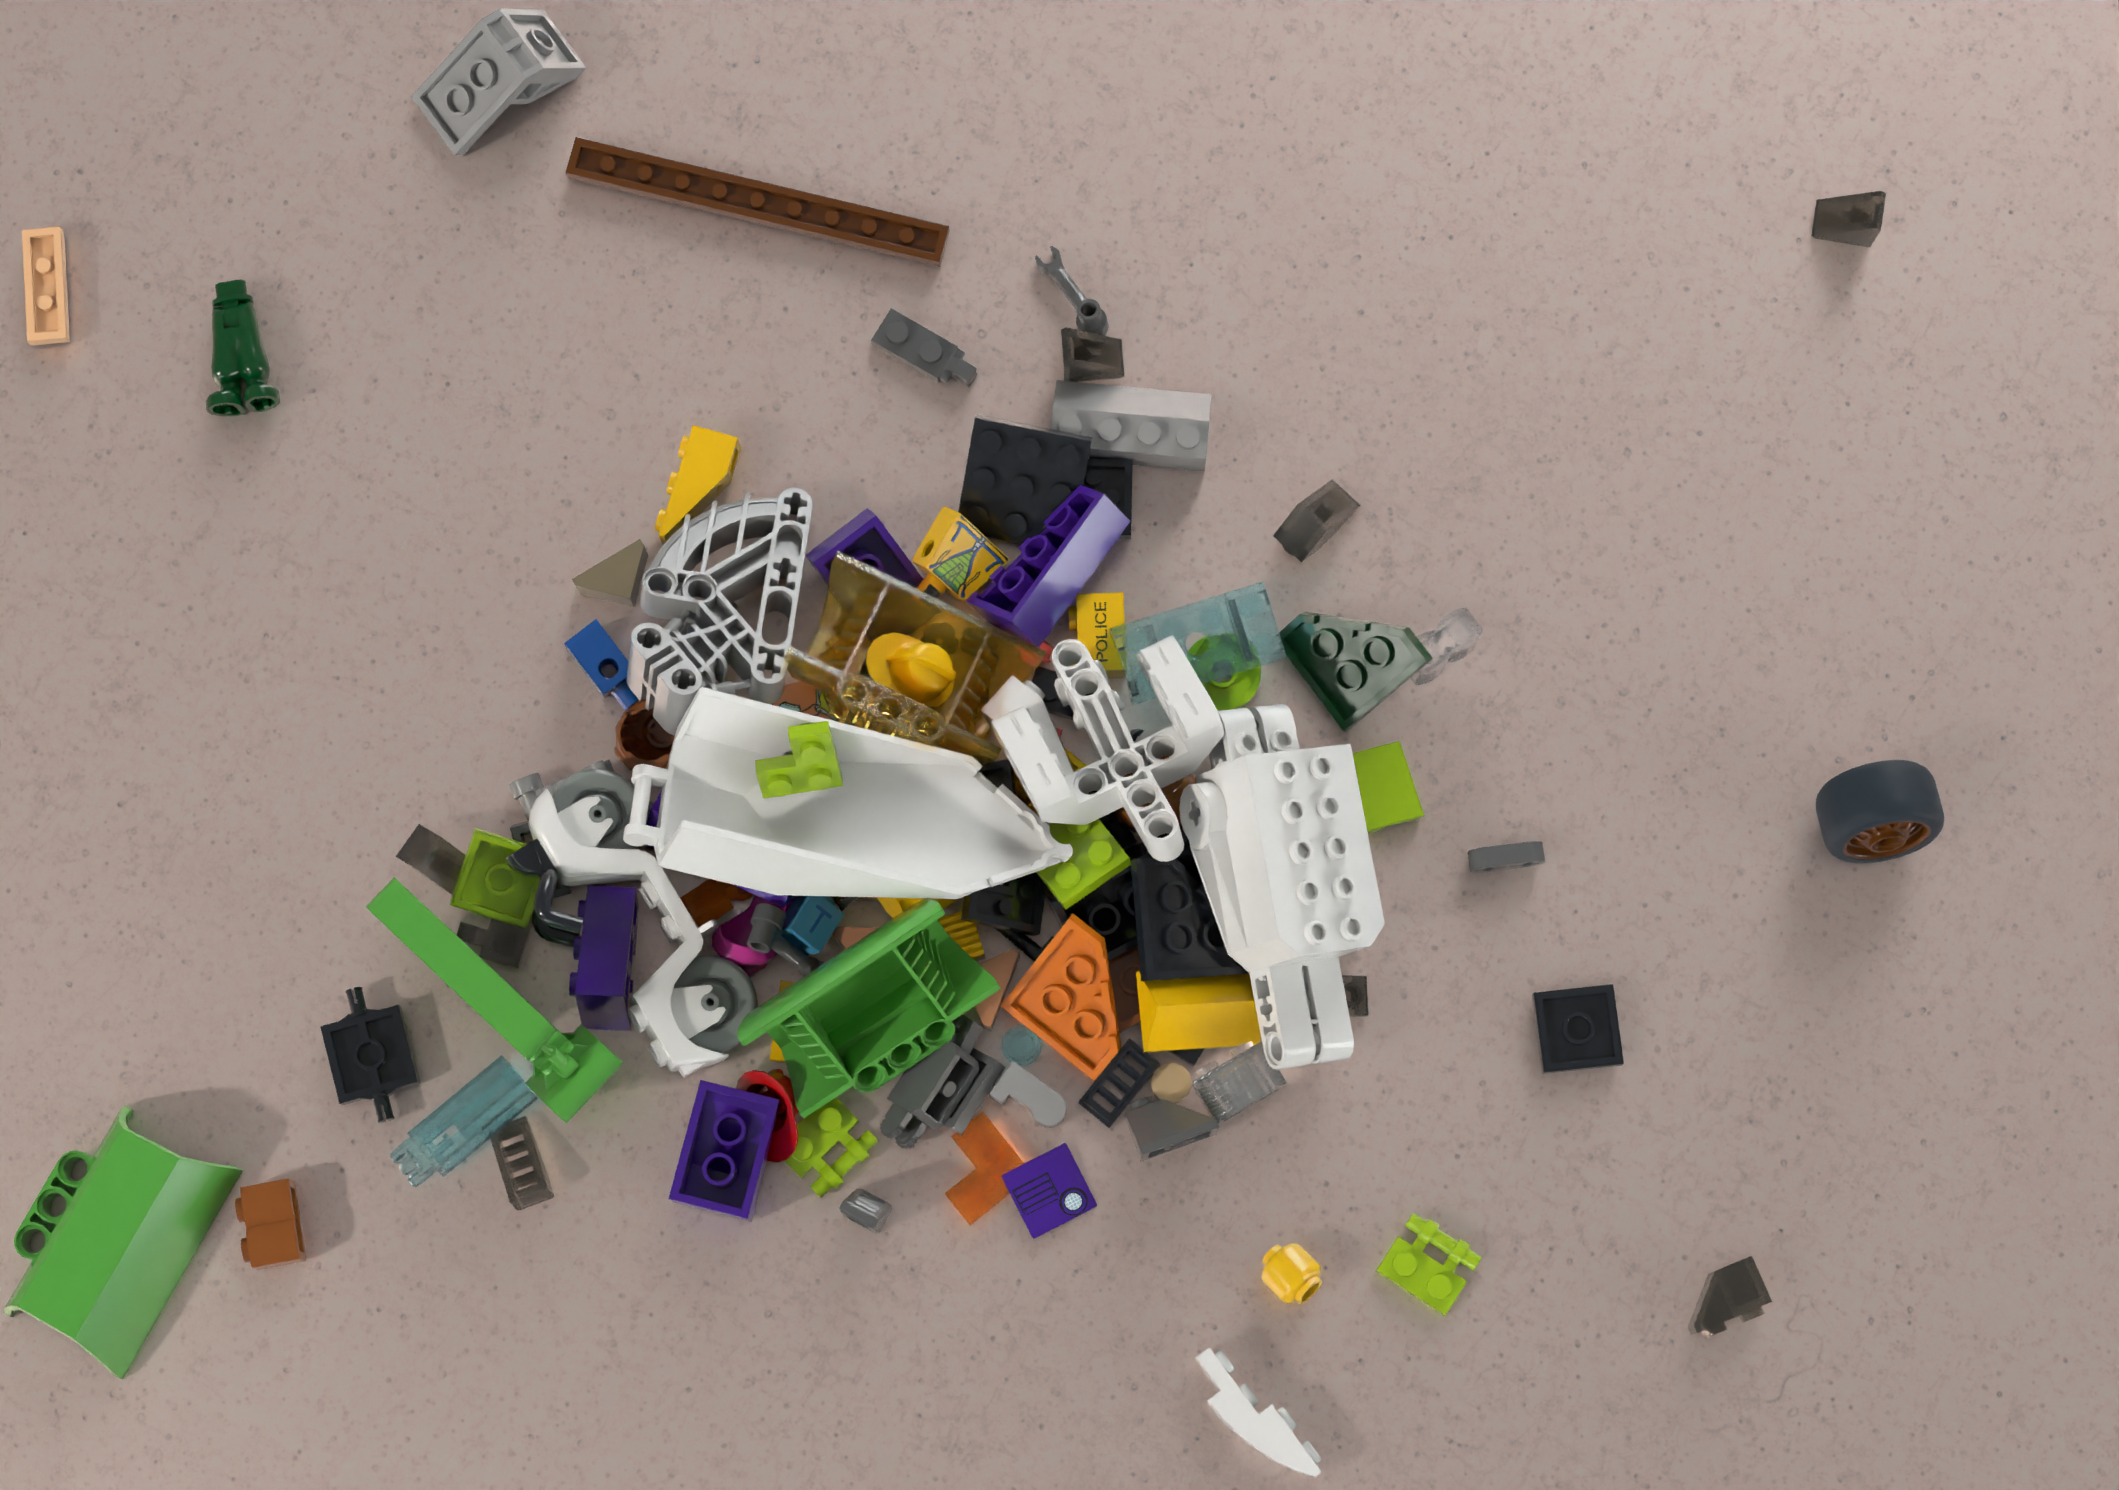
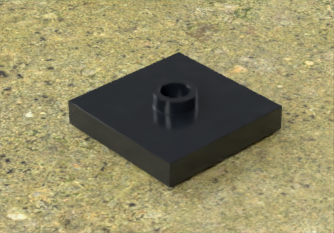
[1532,984,1624,1074]

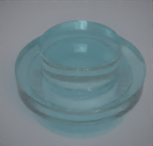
[1002,1025,1042,1066]

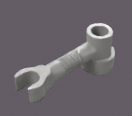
[509,759,614,820]

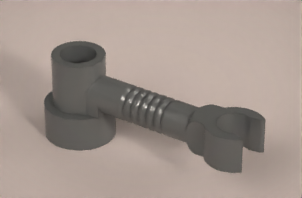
[1035,246,1109,341]
[747,904,825,977]

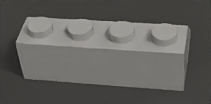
[1050,380,1212,471]

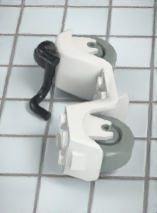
[505,769,758,1078]

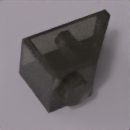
[1273,479,1361,562]
[396,824,465,896]

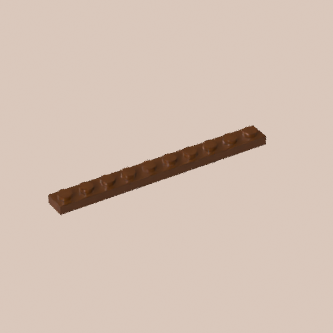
[565,137,950,267]

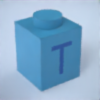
[781,896,845,955]

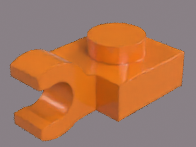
[680,879,754,927]

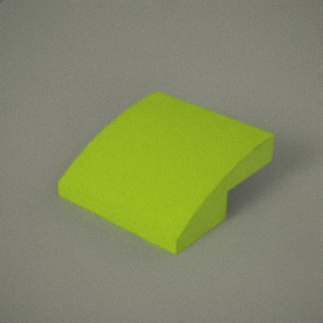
[1353,741,1425,834]

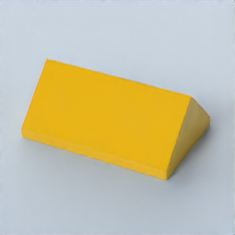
[1136,971,1261,1052]

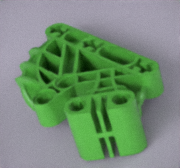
[366,877,623,1123]

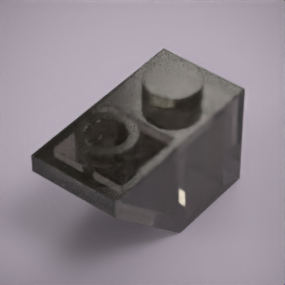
[1688,1256,1772,1338]

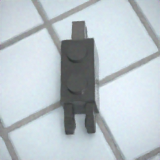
[880,1015,983,1150]

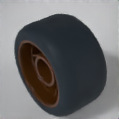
[1815,760,1944,863]

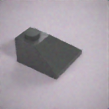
[1124,1096,1219,1162]

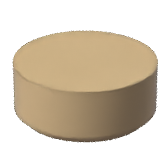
[1151,1063,1191,1103]

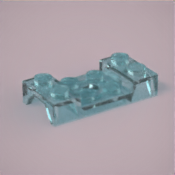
[1109,582,1287,705]

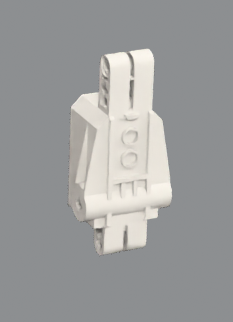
[1179,704,1385,1070]

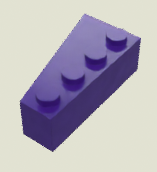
[966,485,1130,648]

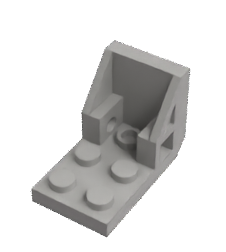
[411,9,586,156]

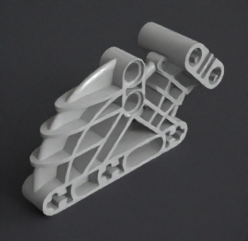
[627,488,813,735]

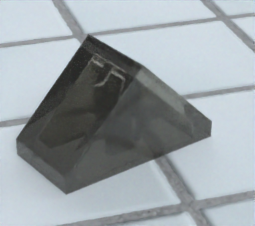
[1811,191,1886,247]
[1061,327,1124,382]

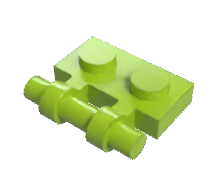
[784,1098,879,1198]
[1376,1213,1482,1316]

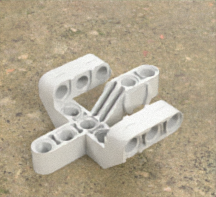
[991,635,1225,862]

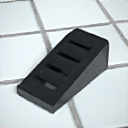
[1078,1038,1160,1128]

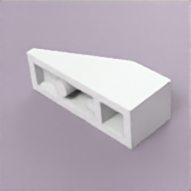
[981,675,1075,776]

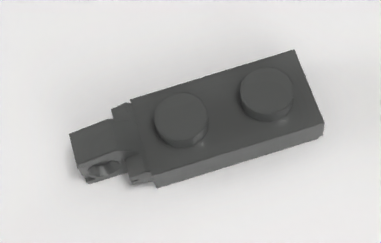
[871,308,977,387]

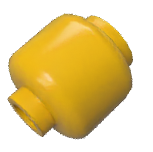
[1261,1243,1322,1304]

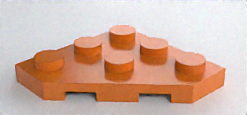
[1000,914,1121,1081]

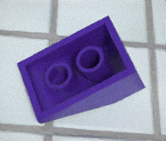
[805,508,945,642]
[668,1080,780,1222]

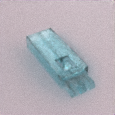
[390,1055,538,1187]

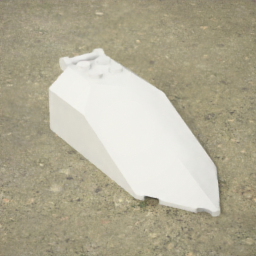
[623,687,1073,899]

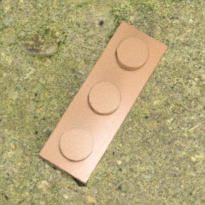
[22,226,70,346]

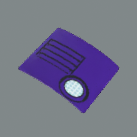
[1002,1143,1097,1239]

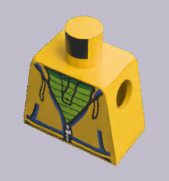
[913,506,1010,607]

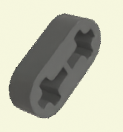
[1467,841,1545,873]

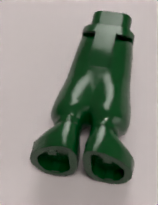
[206,280,280,417]

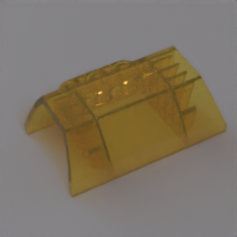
[784,551,1046,765]

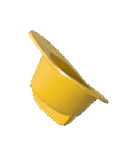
[866,632,956,708]

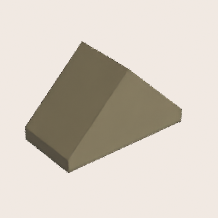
[572,539,648,607]

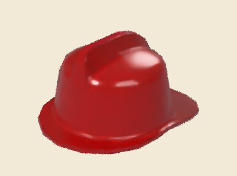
[736,1069,799,1163]

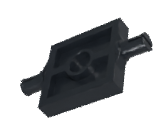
[320,987,420,1123]

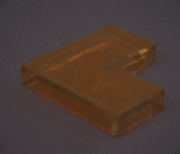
[945,1111,1024,1226]

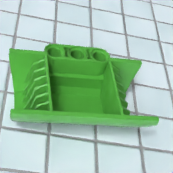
[736,898,1001,1118]
[3,1105,243,1379]

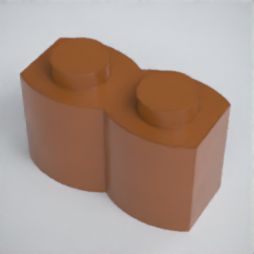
[235,1178,306,1270]

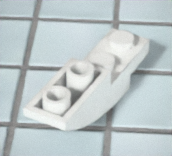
[1195,1347,1322,1477]

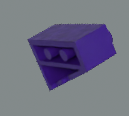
[569,885,639,1031]

